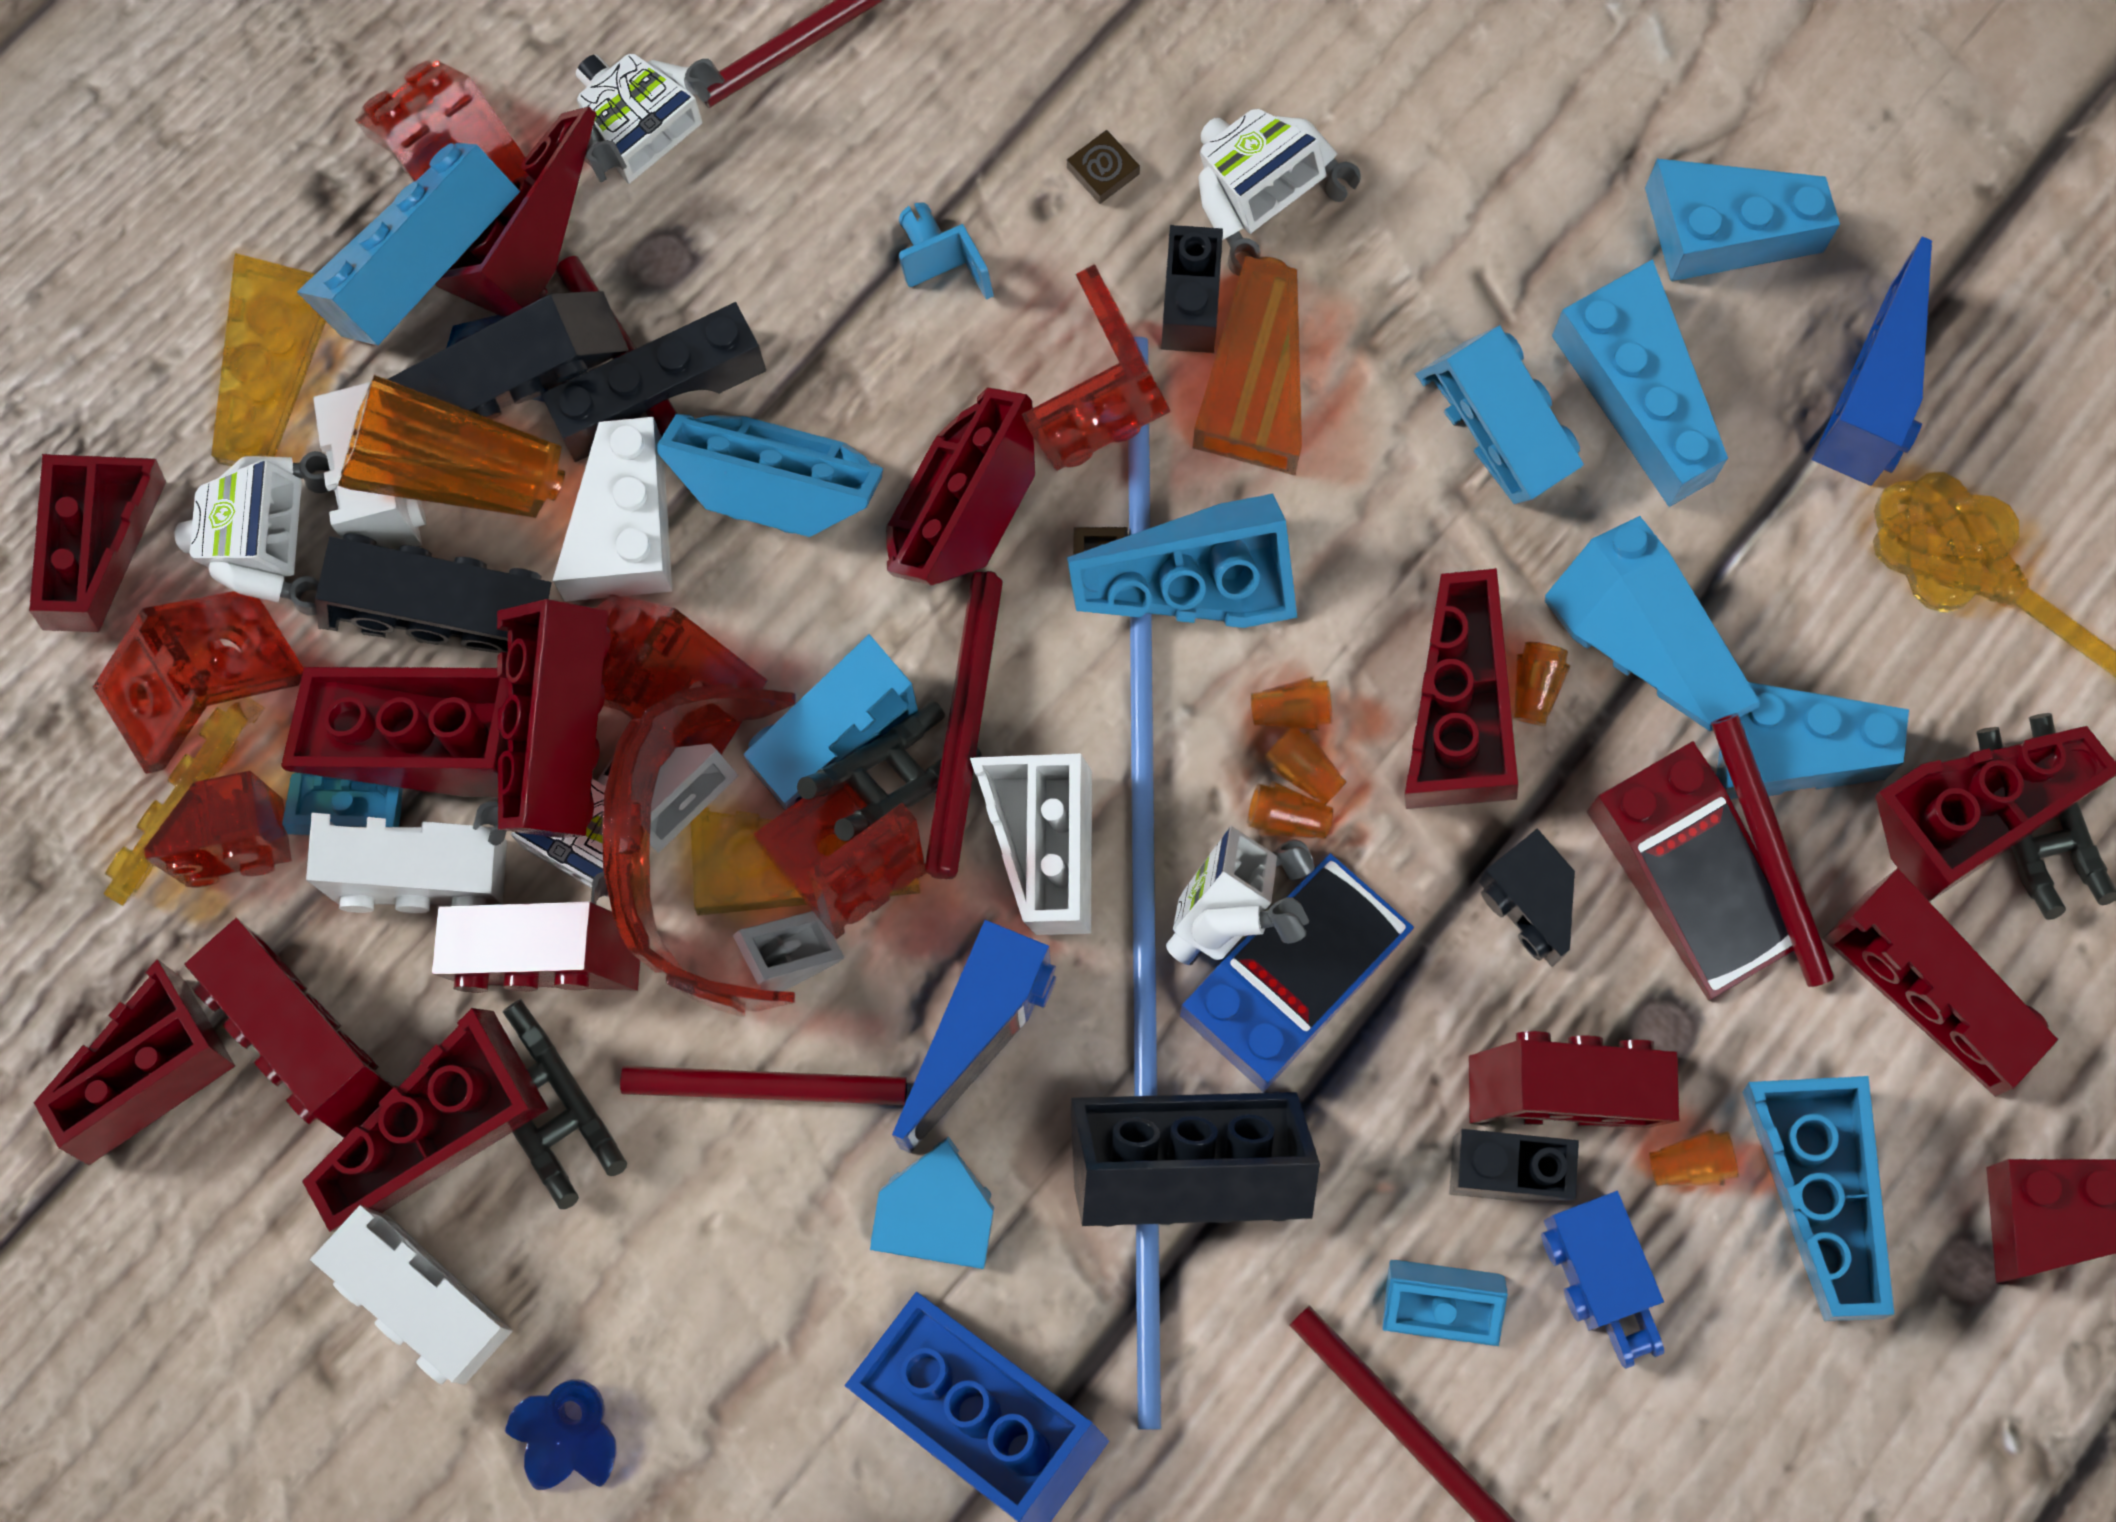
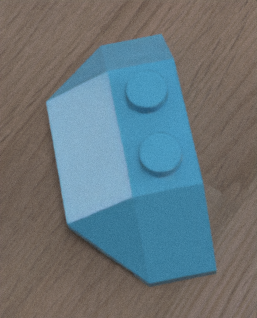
[657,414,883,537]

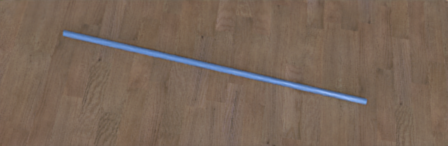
[1127,337,1161,1430]

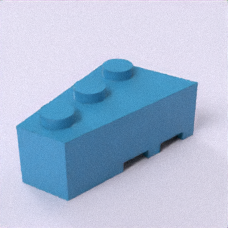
[1645,158,1840,281]
[1415,325,1584,504]
[743,634,918,817]

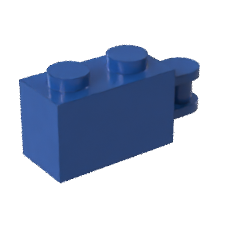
[1541,1190,1665,1369]

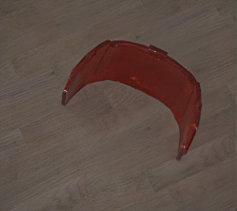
[602,683,796,1017]

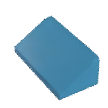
[1382,1260,1508,1346]

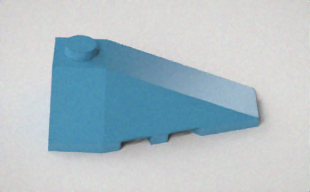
[1067,493,1298,628]
[1545,516,1760,731]

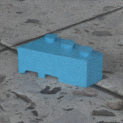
[1716,682,1909,800]

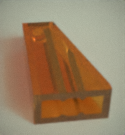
[1192,256,1302,476]
[338,375,565,518]

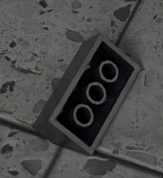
[1071,1092,1320,1227]

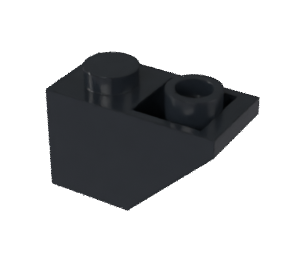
[1161,225,1223,353]
[1479,828,1575,967]
[1449,1129,1579,1200]

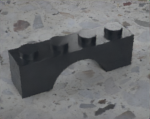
[541,302,766,463]

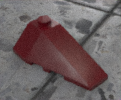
[435,106,597,317]
[1875,726,2116,902]

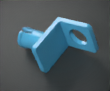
[899,203,994,300]

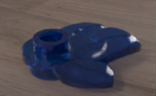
[505,1379,617,1490]

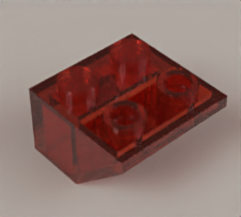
[144,771,292,888]

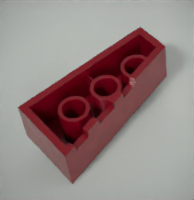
[497,599,611,838]
[184,917,397,1138]
[302,1008,549,1232]

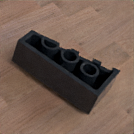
[379,291,629,447]
[315,534,552,653]

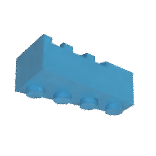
[297,143,520,345]
[1552,259,1728,507]
[1742,1076,1894,1321]

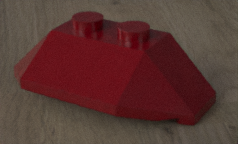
[886,387,1035,586]

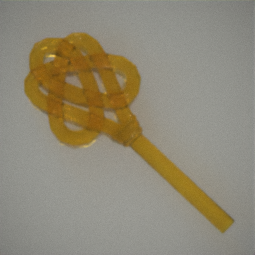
[1873,472,2116,678]

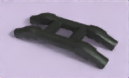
[797,700,982,841]
[1976,713,2116,920]
[502,999,627,1209]

